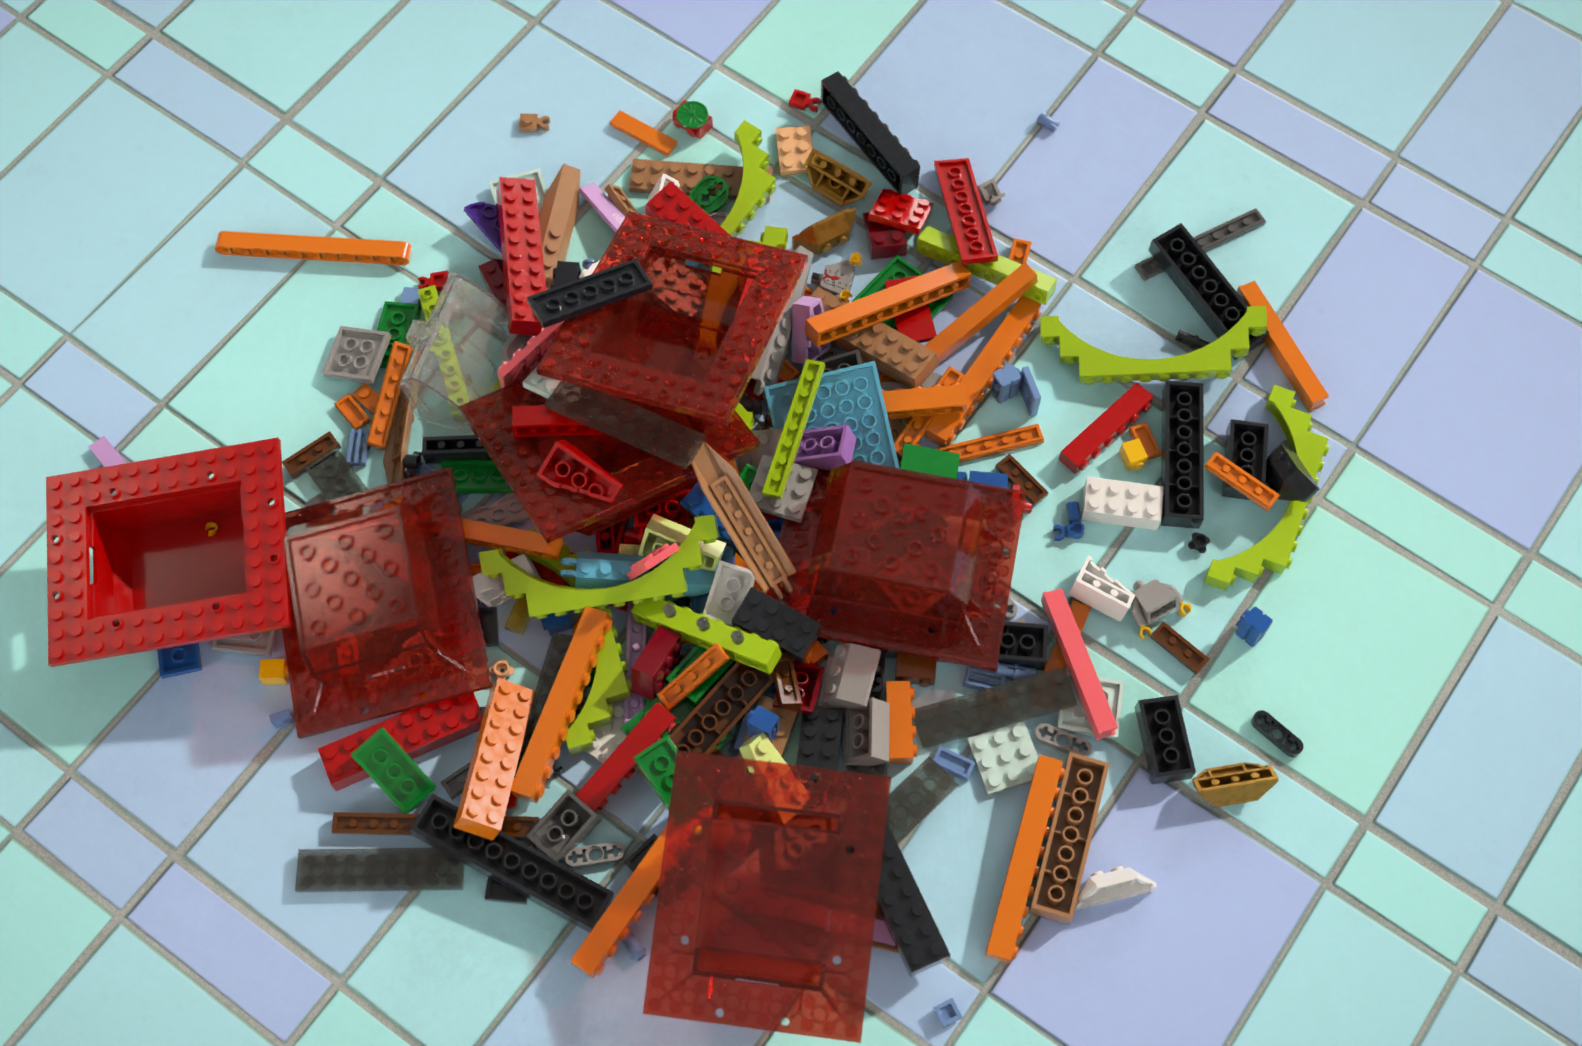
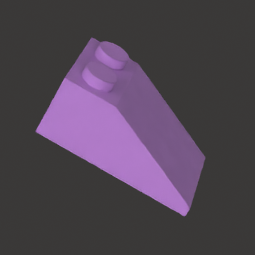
[794,424,856,471]

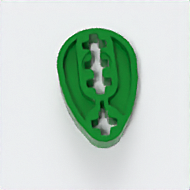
[688,176,729,214]

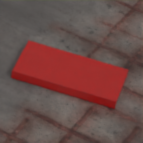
[884,275,937,343]

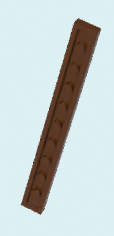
[332,812,539,838]

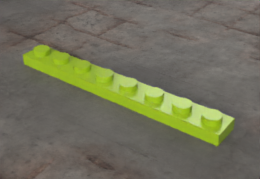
[762,359,825,500]

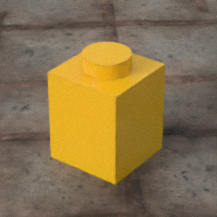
[1119,438,1148,471]
[259,659,291,685]

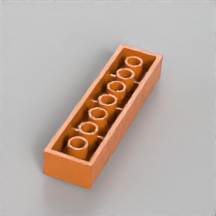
[453,677,536,841]

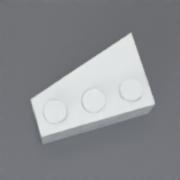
[467,554,541,607]
[1068,555,1135,622]

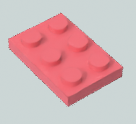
[627,542,680,580]

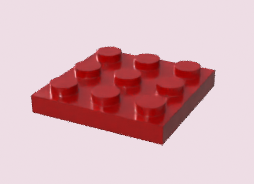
[868,188,934,235]

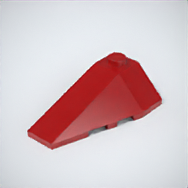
[537,440,623,503]

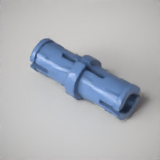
[994,662,1036,680]

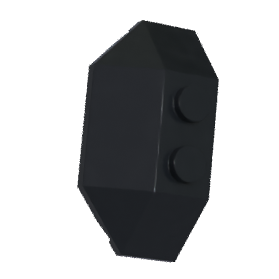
[1266,440,1320,502]

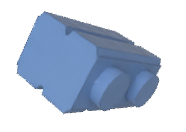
[990,364,1022,404]

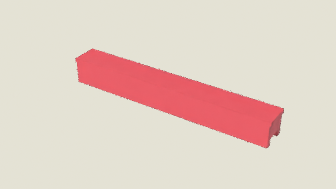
[1041,588,1118,741]

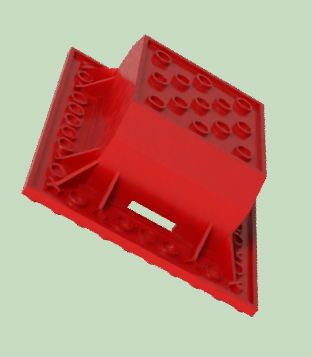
[46,437,292,667]

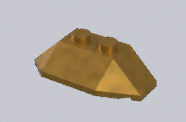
[805,148,872,206]
[792,207,856,255]
[1192,762,1279,807]

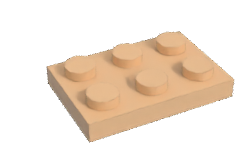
[775,126,813,176]

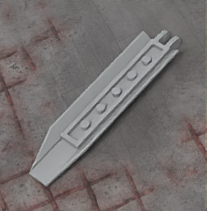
[746,245,814,400]

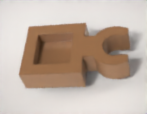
[519,114,550,132]

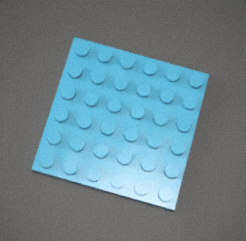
[764,361,900,493]

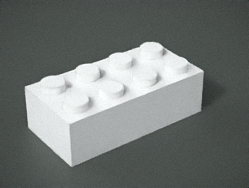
[1081,477,1164,530]

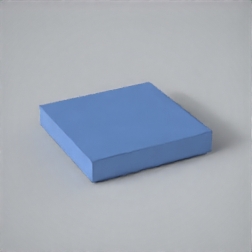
[1019,366,1041,417]

